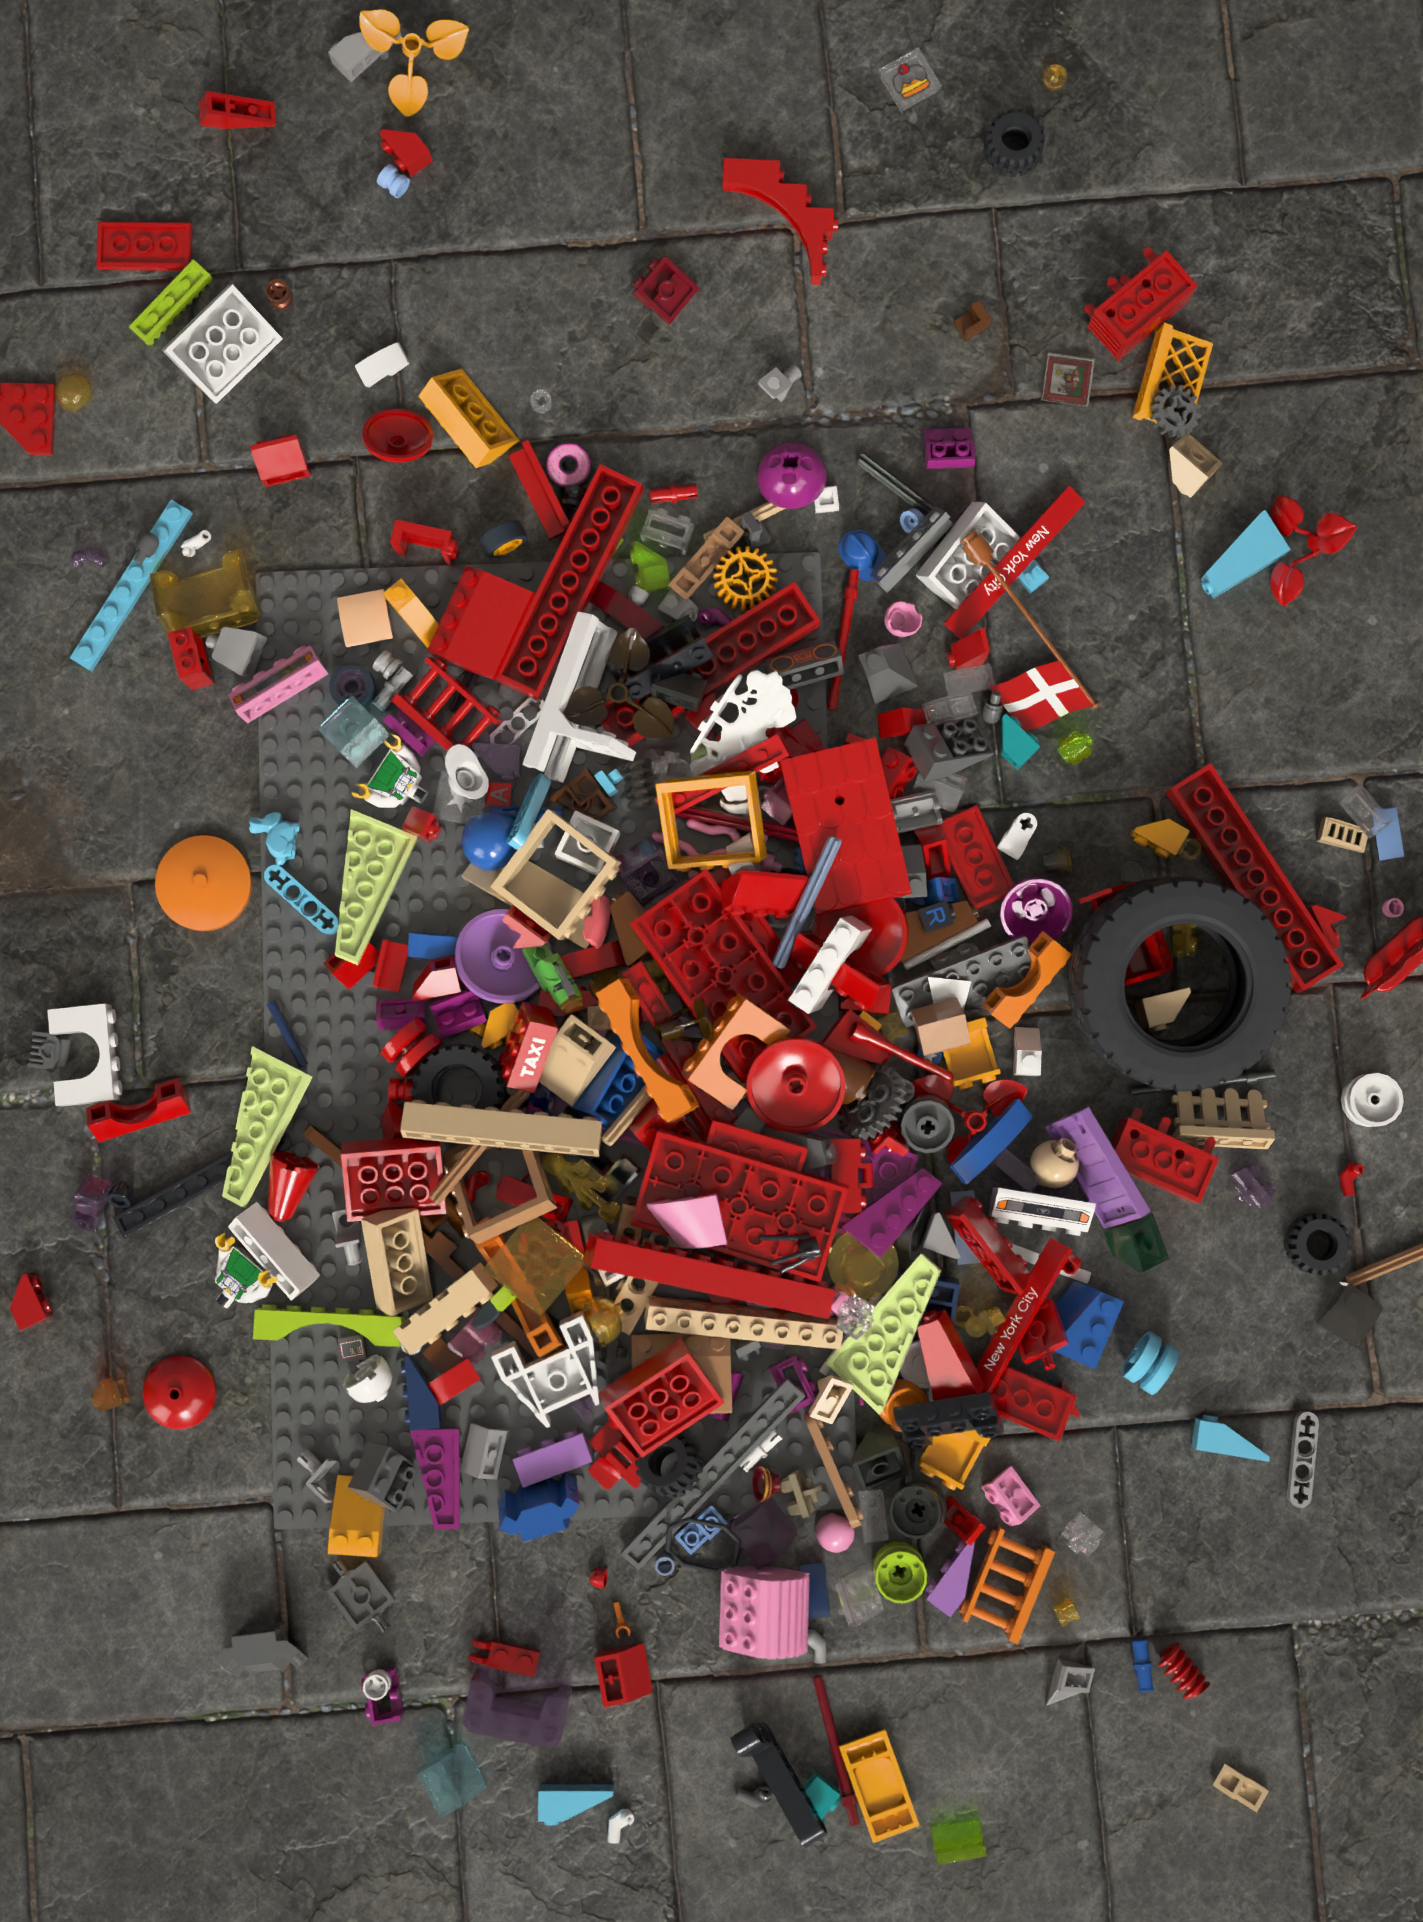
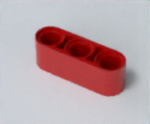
[560,941,626,979]

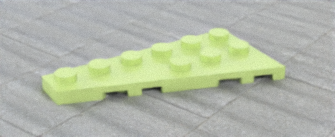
[335,809,417,965]
[222,1046,313,1208]
[826,1254,941,1415]

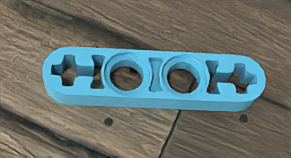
[506,773,551,850]
[264,865,339,935]

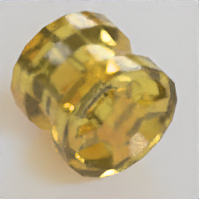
[1051,1596,1080,1628]

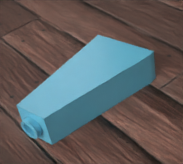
[1201,510,1291,599]

